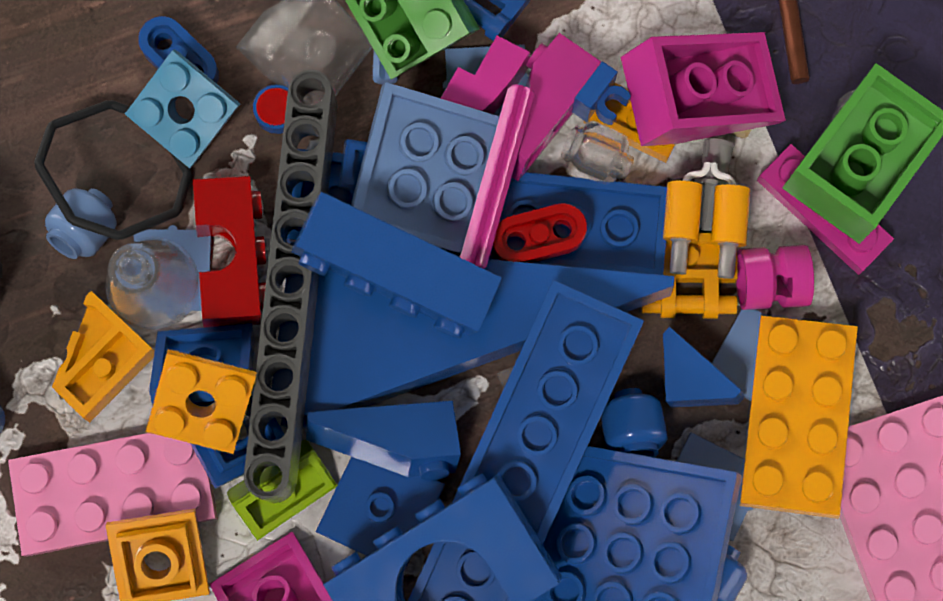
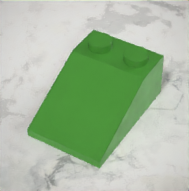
[782,63,943,244]

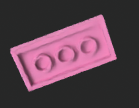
[8,433,218,557]

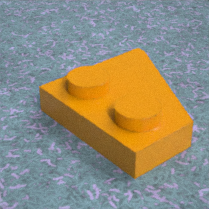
[52,291,155,423]

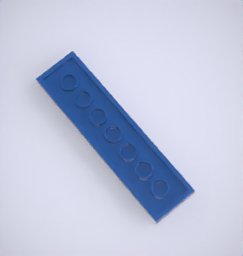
[287,149,667,275]
[408,280,644,601]

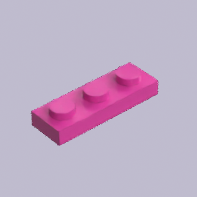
[757,144,894,275]

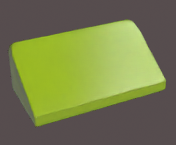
[227,439,337,541]

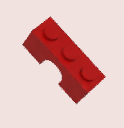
[193,176,266,327]

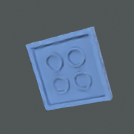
[351,82,500,255]

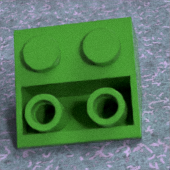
[345,0,480,80]

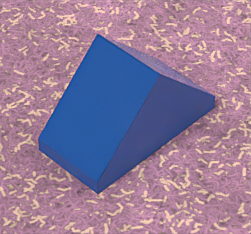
[663,327,745,408]

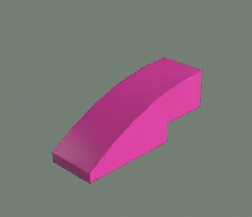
[441,36,530,114]

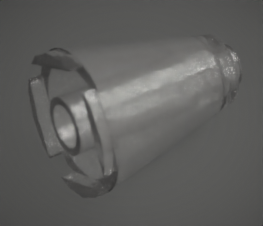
[105,236,200,330]

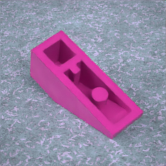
[512,33,601,181]

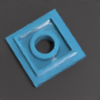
[125,49,241,168]

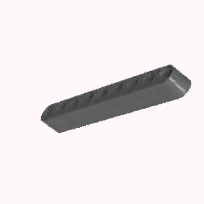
[244,69,338,503]

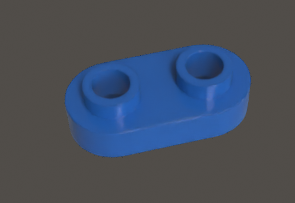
[138,16,219,84]

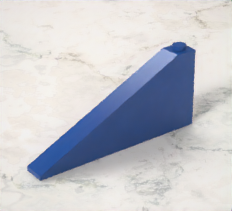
[272,242,675,429]

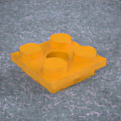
[146,349,257,454]
[105,509,210,601]

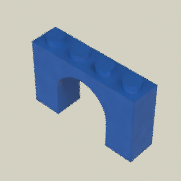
[323,473,562,601]

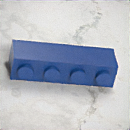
[291,192,502,339]

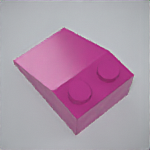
[621,32,786,146]
[209,531,333,601]

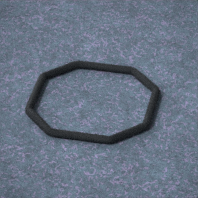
[34,100,192,240]

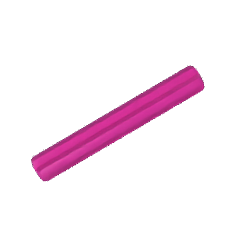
[460,84,534,269]

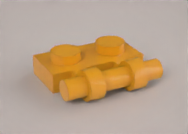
[641,233,738,319]

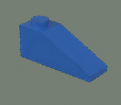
[305,401,461,481]

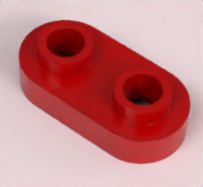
[492,203,587,263]

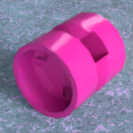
[736,245,814,310]

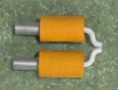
[663,162,751,279]

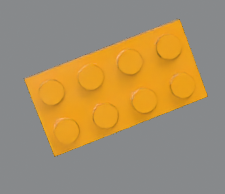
[740,315,858,519]

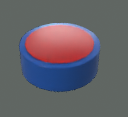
[253,85,288,134]

